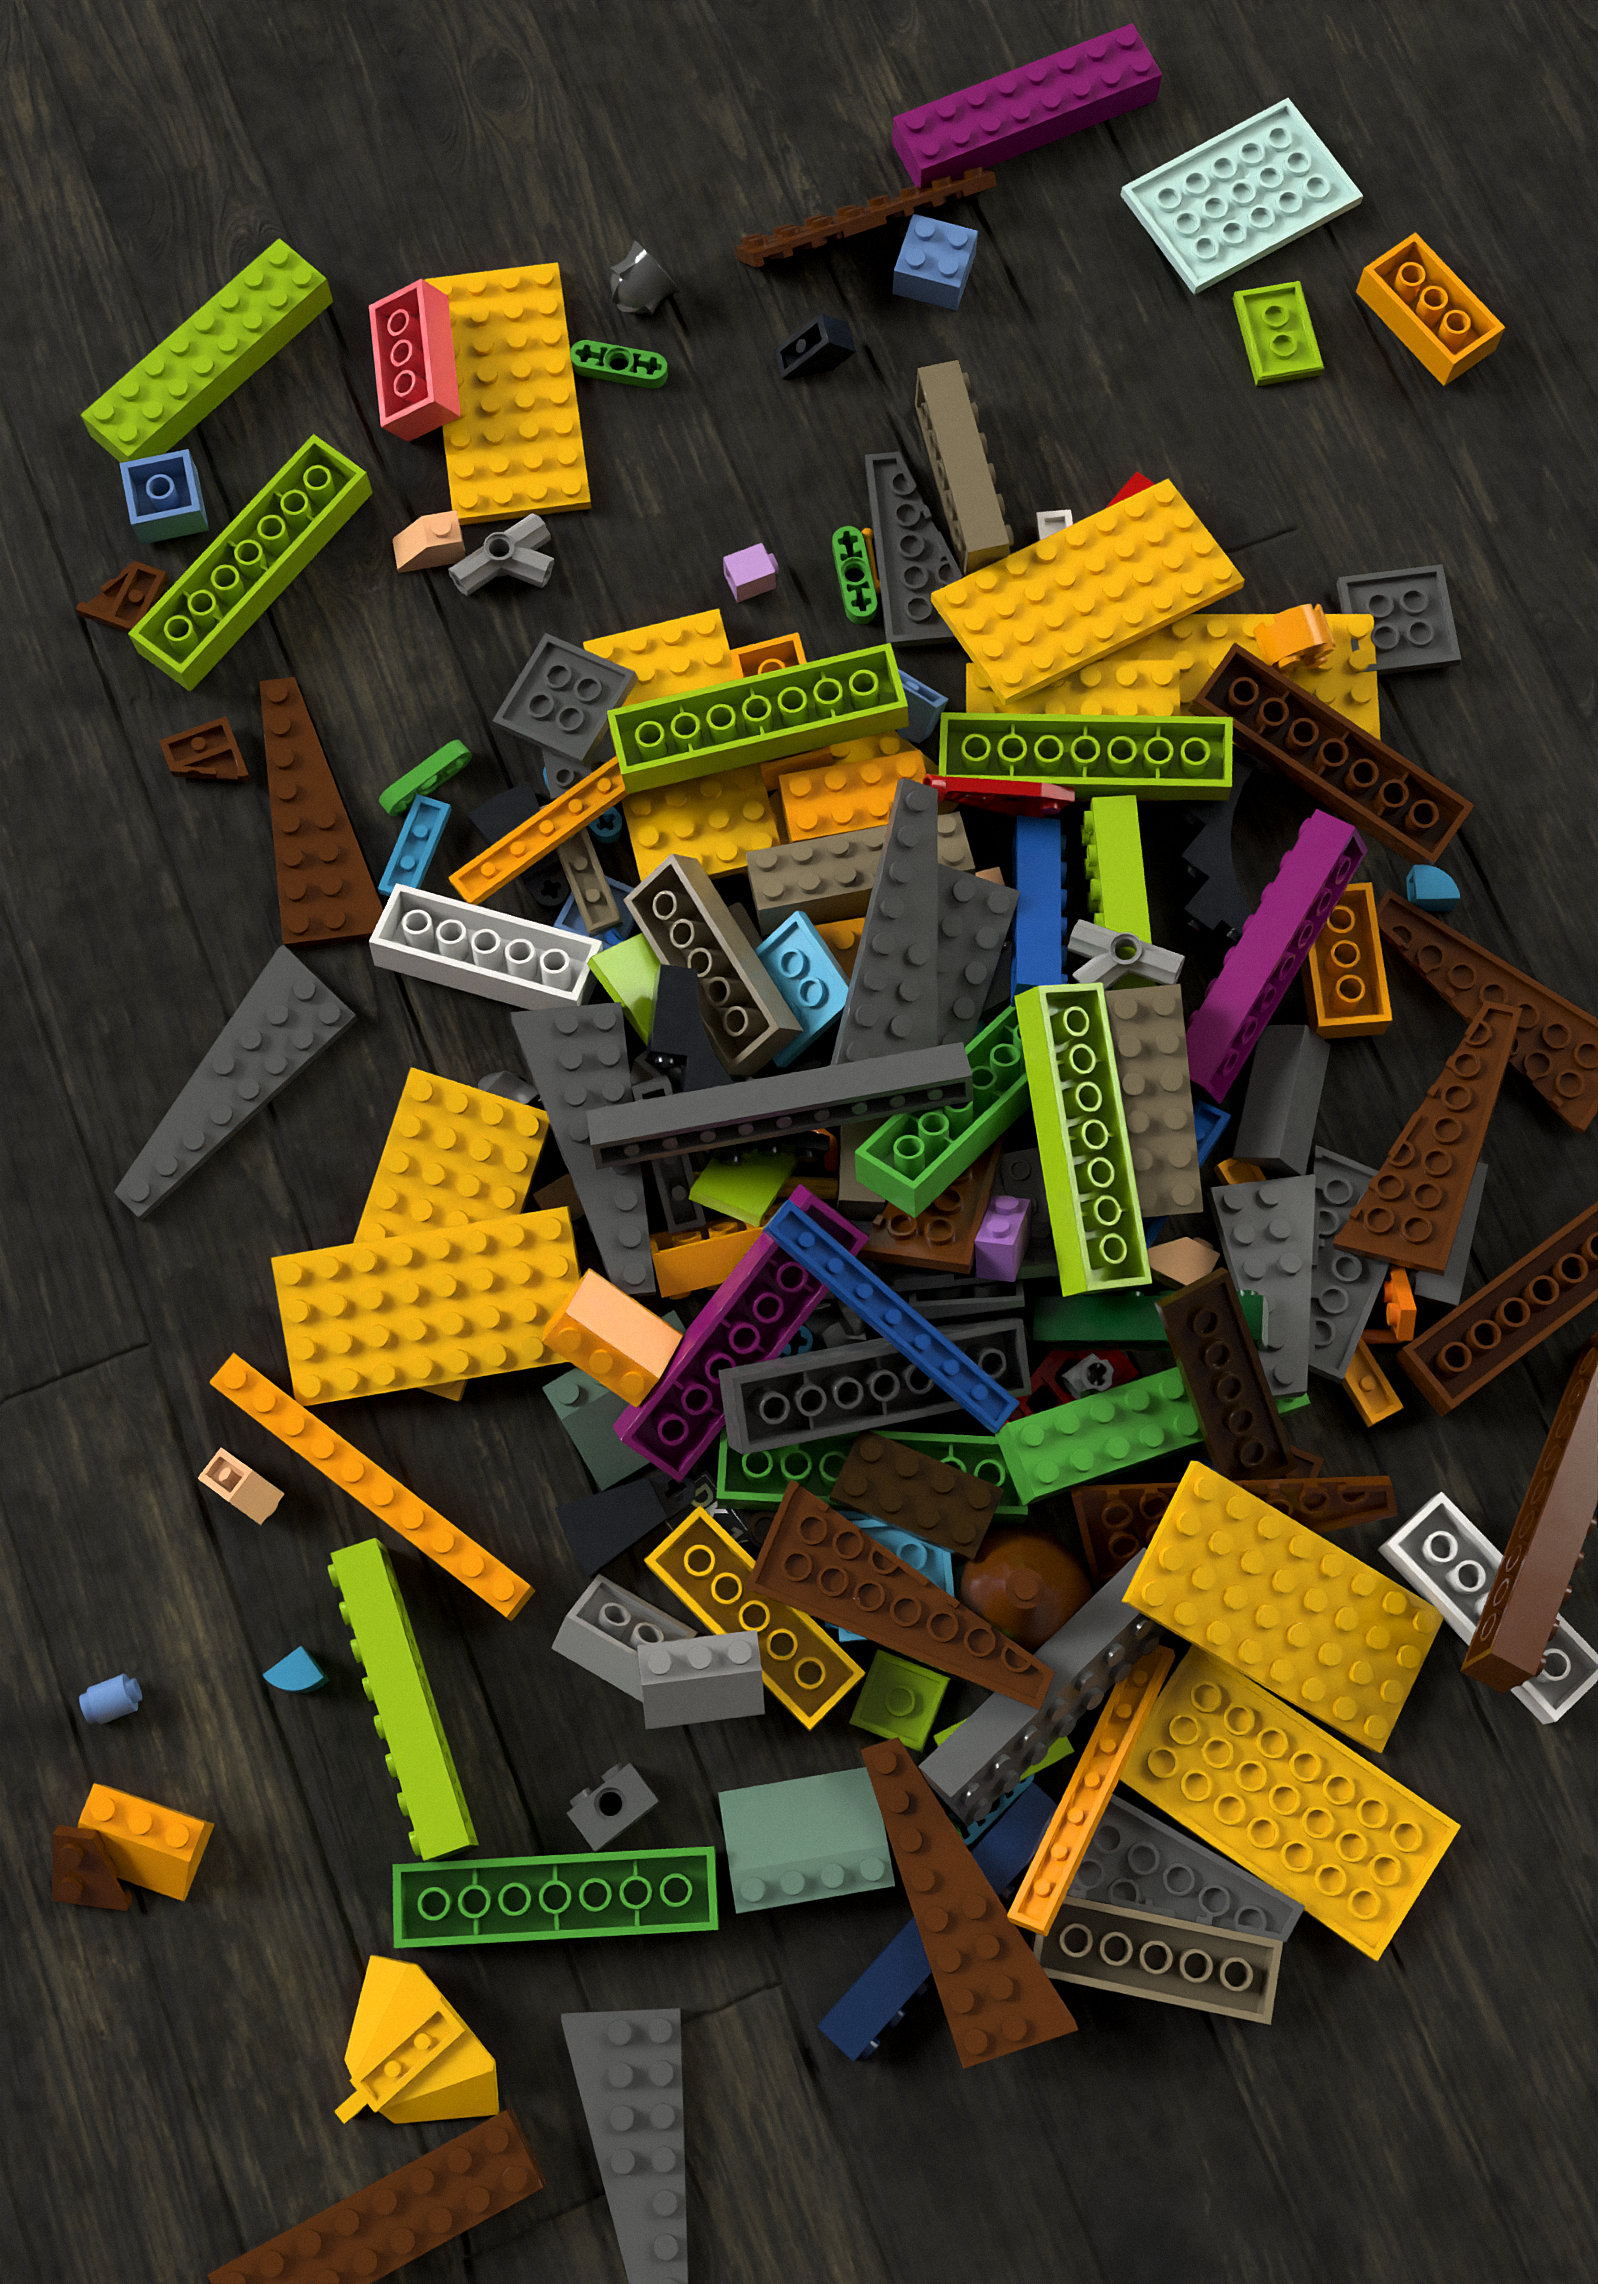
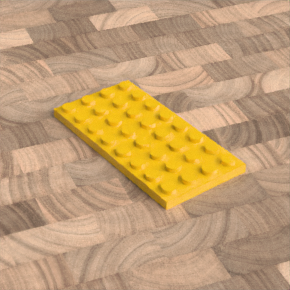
[425,262,592,525]
[931,478,1245,707]
[583,609,781,882]
[1097,614,1381,750]
[353,1067,551,1401]
[271,1206,582,1407]
[1122,1461,1444,1753]
[1119,1644,1461,1961]

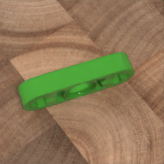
[570,340,668,389]
[832,526,877,624]
[379,740,472,817]

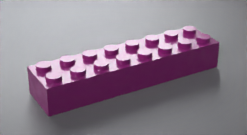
[892,23,1162,190]
[1185,809,1368,1104]
[613,1184,869,1482]

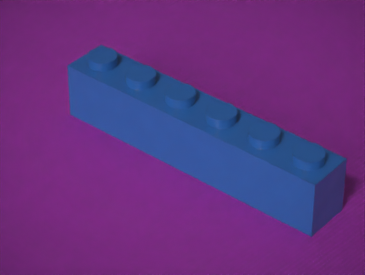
[1011,815,1068,1007]

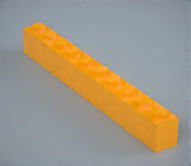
[209,1353,535,1621]

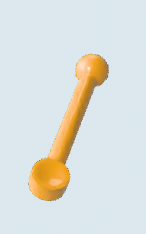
[861,528,880,594]

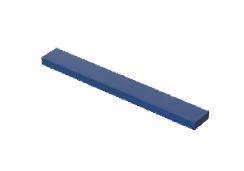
[762,1199,1020,1433]

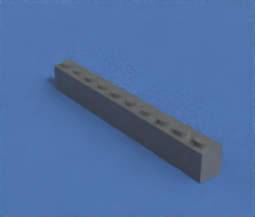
[586,1042,974,1170]

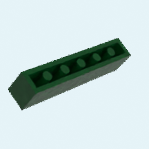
[1032,1290,1269,1351]

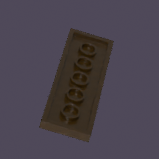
[1155,1267,1298,1481]

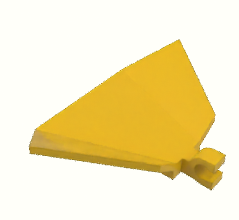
[334,1955,500,2124]

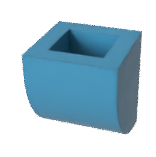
[1406,865,1460,911]
[262,1646,330,1693]

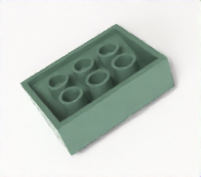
[542,1310,686,1492]
[718,1767,895,1914]

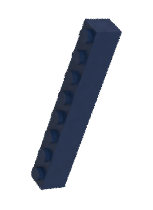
[817,1782,1058,2062]

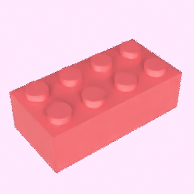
[369,279,461,442]

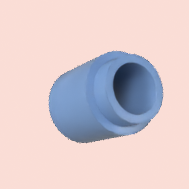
[79,1674,142,1725]

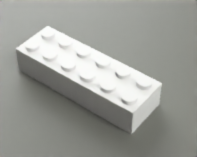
[369,883,603,1010]
[1377,1492,1598,1725]

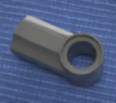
[1061,1354,1114,1400]

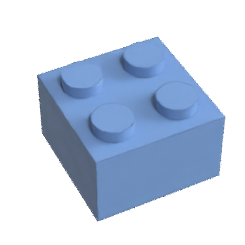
[893,214,978,311]
[119,449,209,545]

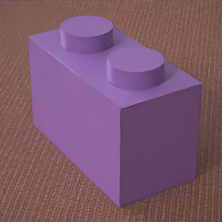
[975,1195,1032,1282]

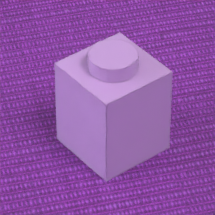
[723,543,779,603]

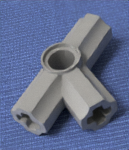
[449,513,554,596]
[1067,919,1185,991]

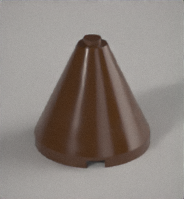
[951,1525,1092,1655]

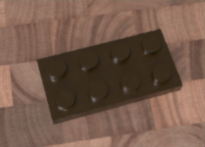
[829,1429,1004,1563]

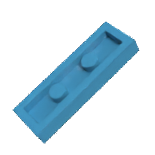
[378,794,452,897]

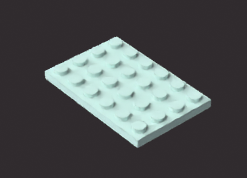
[1121,98,1363,295]

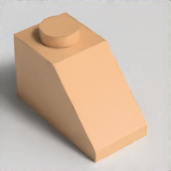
[392,510,466,573]
[1147,1237,1220,1291]
[198,1448,284,1525]

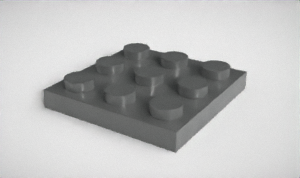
[1337,564,1461,676]
[492,633,638,767]

